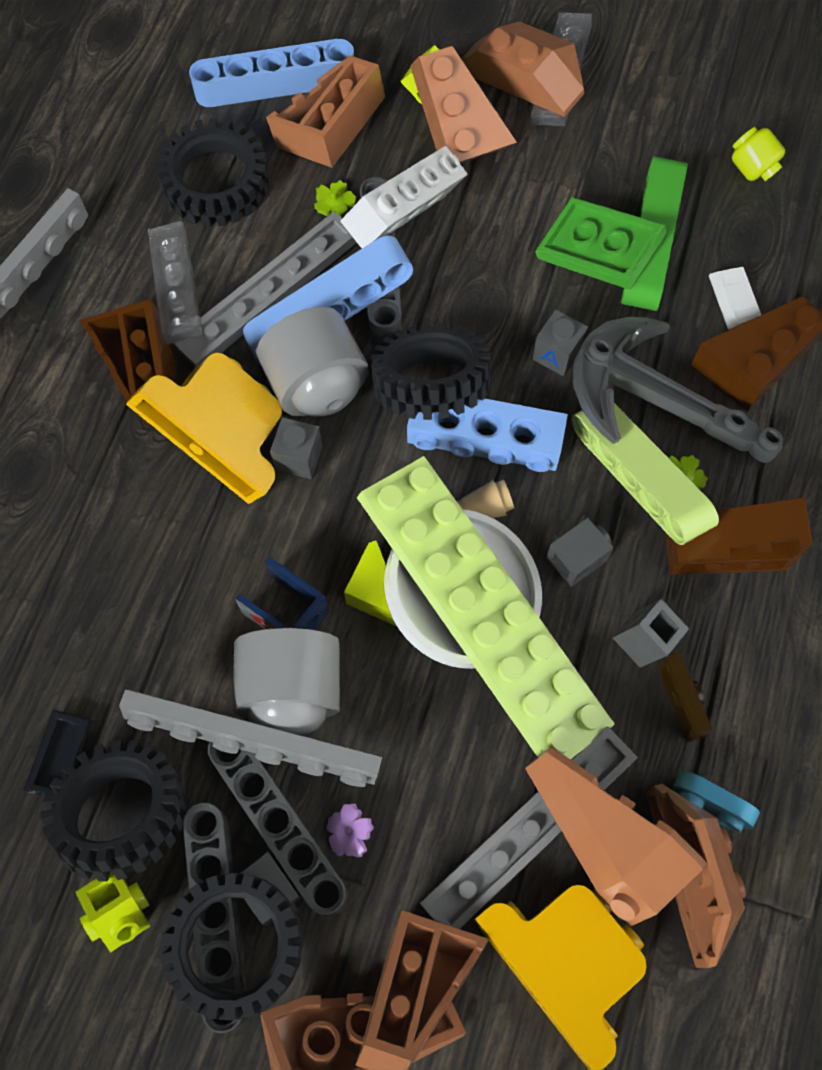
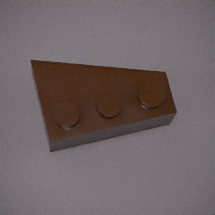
[691,297,822,411]
[79,299,178,427]
[664,497,813,575]

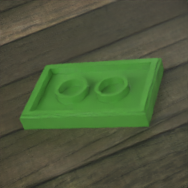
[535,197,667,290]

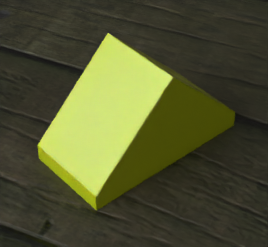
[344,540,398,627]

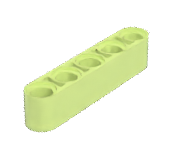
[571,403,719,545]

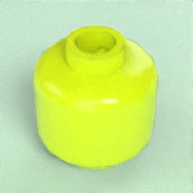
[732,127,785,182]

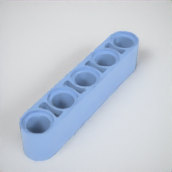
[189,39,354,107]
[243,235,413,365]

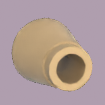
[457,480,515,518]

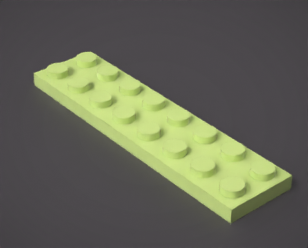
[357,456,615,760]

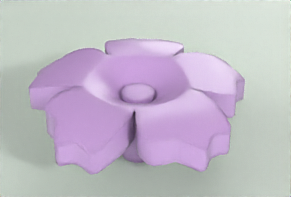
[327,804,374,857]

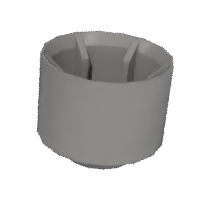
[256,306,369,417]
[233,628,340,736]

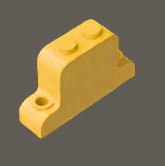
[126,353,282,504]
[473,885,646,1070]

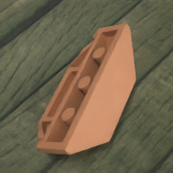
[461,21,584,117]
[645,784,746,968]

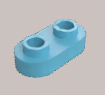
[673,771,760,833]

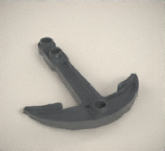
[573,317,783,463]

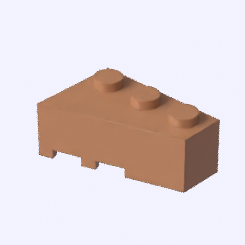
[410,46,517,164]
[266,56,385,168]
[356,910,489,1070]

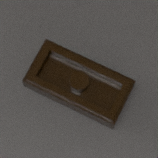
[657,651,713,743]

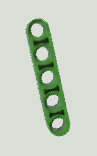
[621,156,688,311]

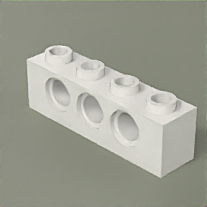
[340,146,468,248]

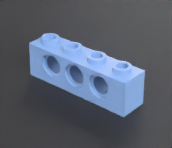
[407,398,568,472]

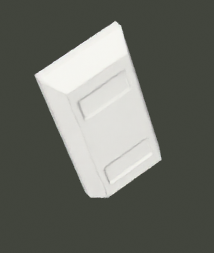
[709,267,761,330]

